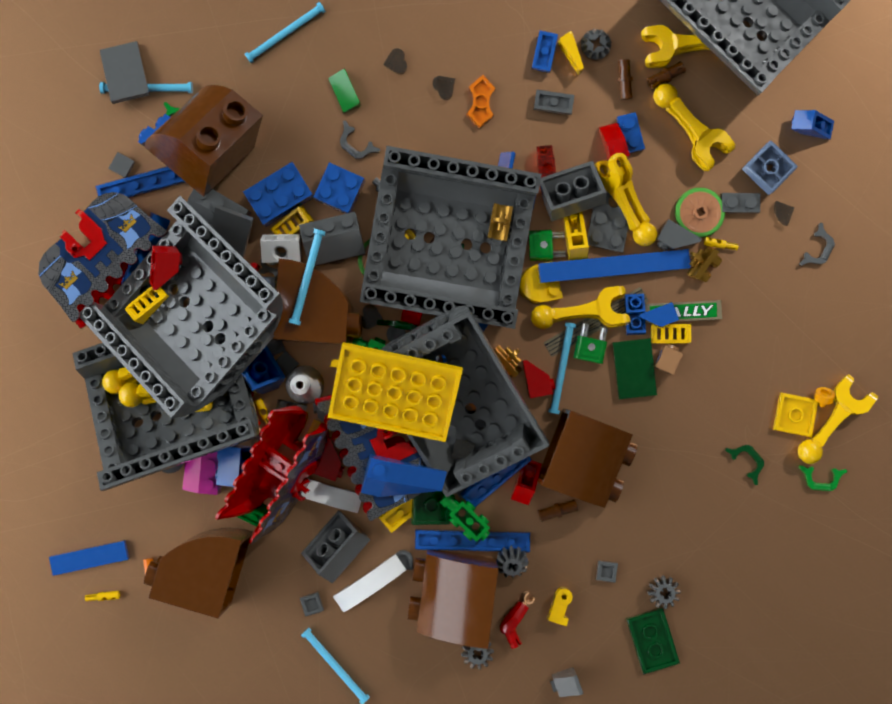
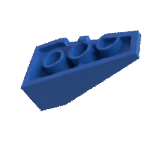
[242,345,286,394]
[361,454,447,497]

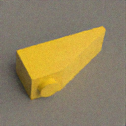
[563,212,589,261]

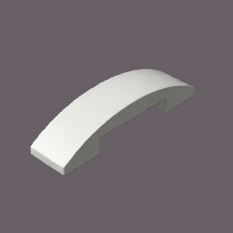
[301,478,361,513]
[333,554,407,612]

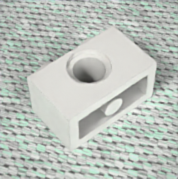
[260,234,302,265]

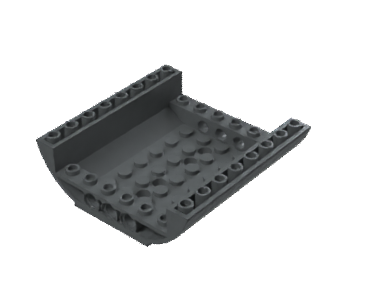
[659,0,851,96]
[360,146,542,329]
[80,196,283,418]
[72,322,259,491]

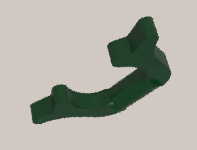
[377,320,418,331]
[724,444,764,485]

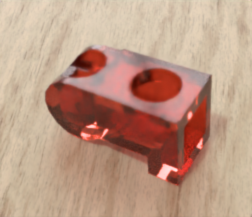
[536,145,556,178]

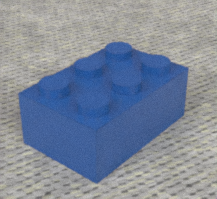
[243,162,313,227]

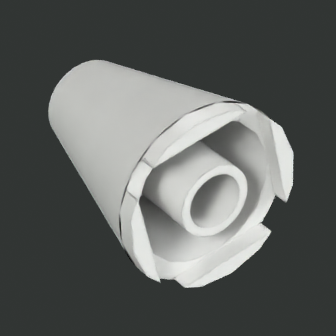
[286,366,324,404]

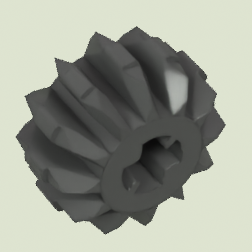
[496,545,529,579]
[647,575,681,609]
[461,641,494,670]

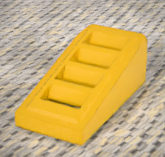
[558,31,584,75]
[270,205,314,234]
[125,287,169,324]
[651,324,691,344]

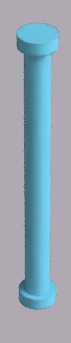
[245,2,326,63]
[99,82,193,94]
[289,229,326,325]
[548,322,576,414]
[301,627,370,704]

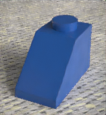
[791,110,834,140]

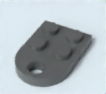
[587,192,629,253]

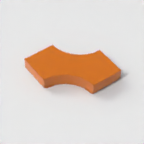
[467,75,496,129]

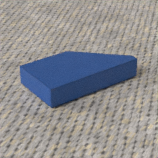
[638,302,679,327]

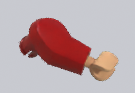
[499,591,535,649]

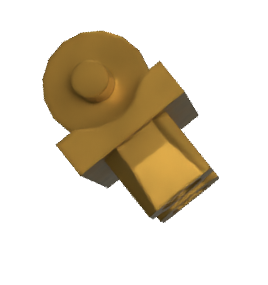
[487,203,513,241]
[687,246,722,282]
[494,345,522,378]

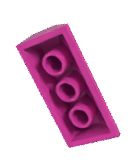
[182,451,222,495]

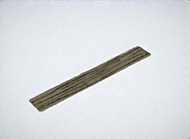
[544,287,648,357]

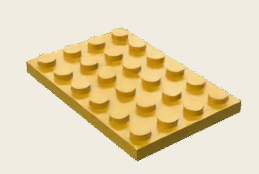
[328,342,463,442]

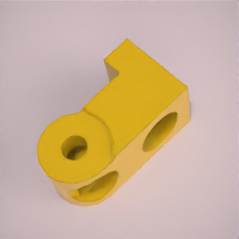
[547,587,573,626]

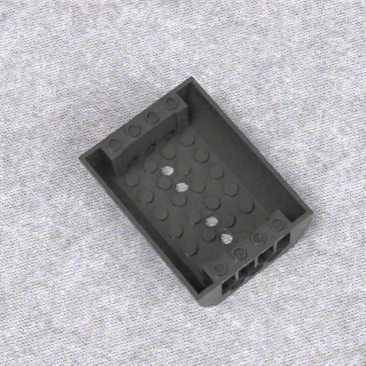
[380,306,549,497]

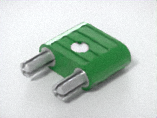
[529,230,566,261]
[573,323,608,364]

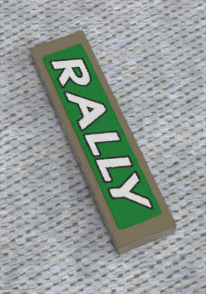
[645,300,722,323]

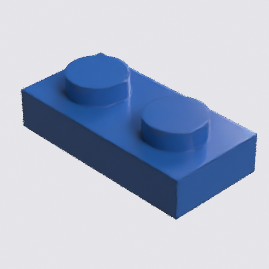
[531,30,558,73]
[616,112,645,154]

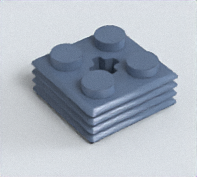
[742,141,798,195]

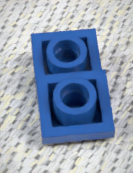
[138,114,170,147]
[625,294,646,335]

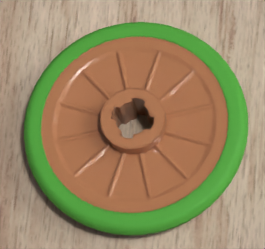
[675,188,725,237]

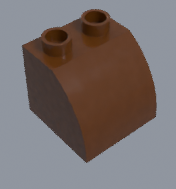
[145,85,263,197]
[273,258,363,345]
[538,408,638,508]
[144,528,253,619]
[407,550,498,649]

